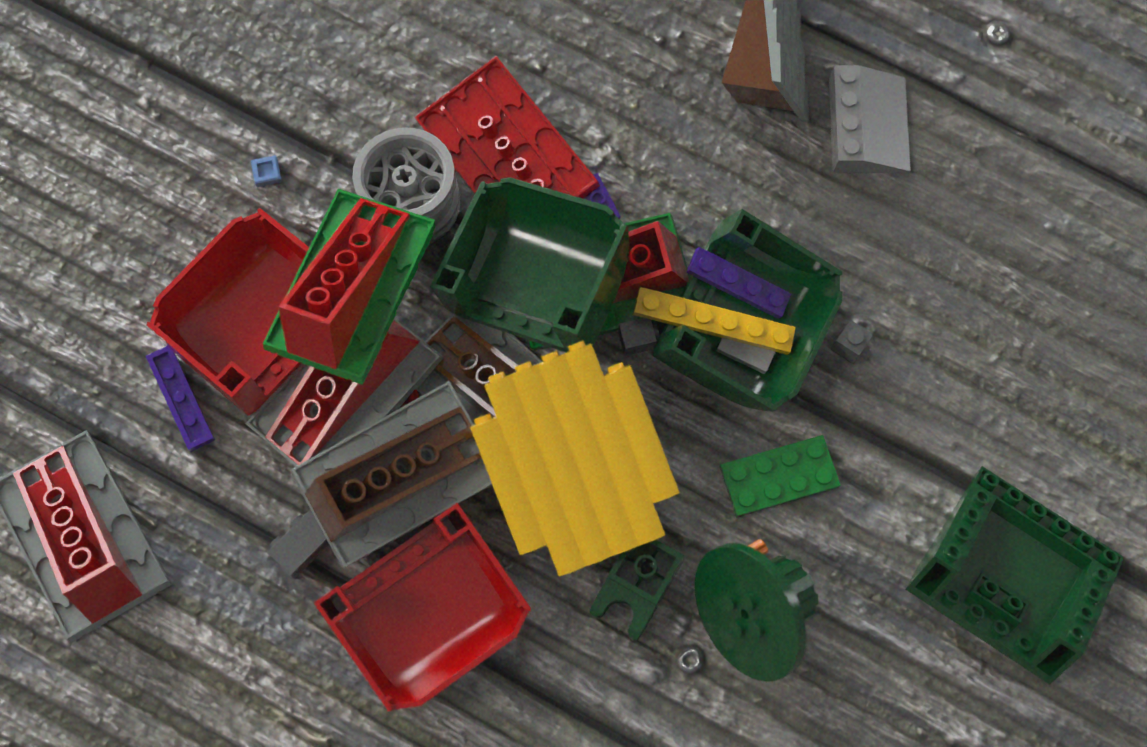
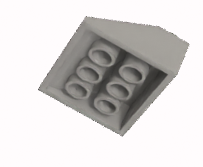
[829,65,911,173]

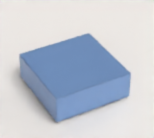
[251,155,282,187]

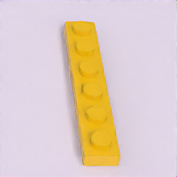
[633,287,796,355]

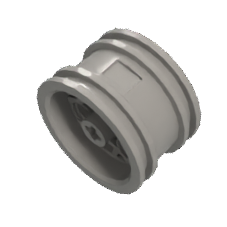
[352,128,461,244]

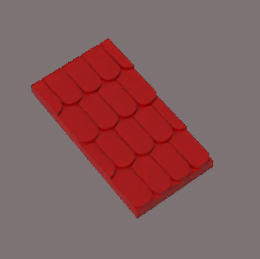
[415,56,600,199]

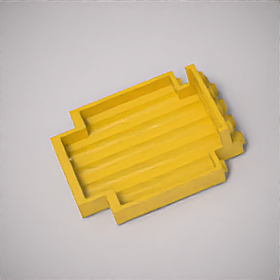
[470,340,679,576]

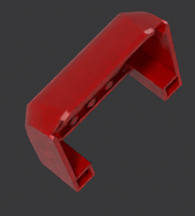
[146,208,309,416]
[314,503,531,711]

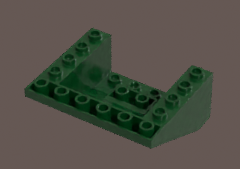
[905,466,1124,685]

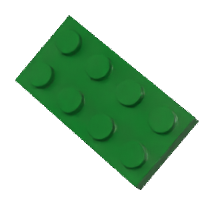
[719,435,841,518]

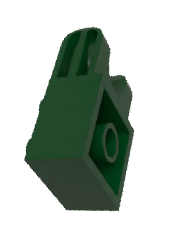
[590,540,684,642]

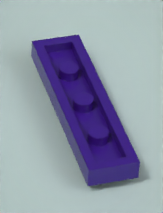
[686,247,791,319]
[146,346,215,452]

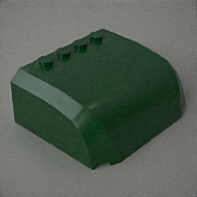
[430,177,629,353]
[653,209,842,412]

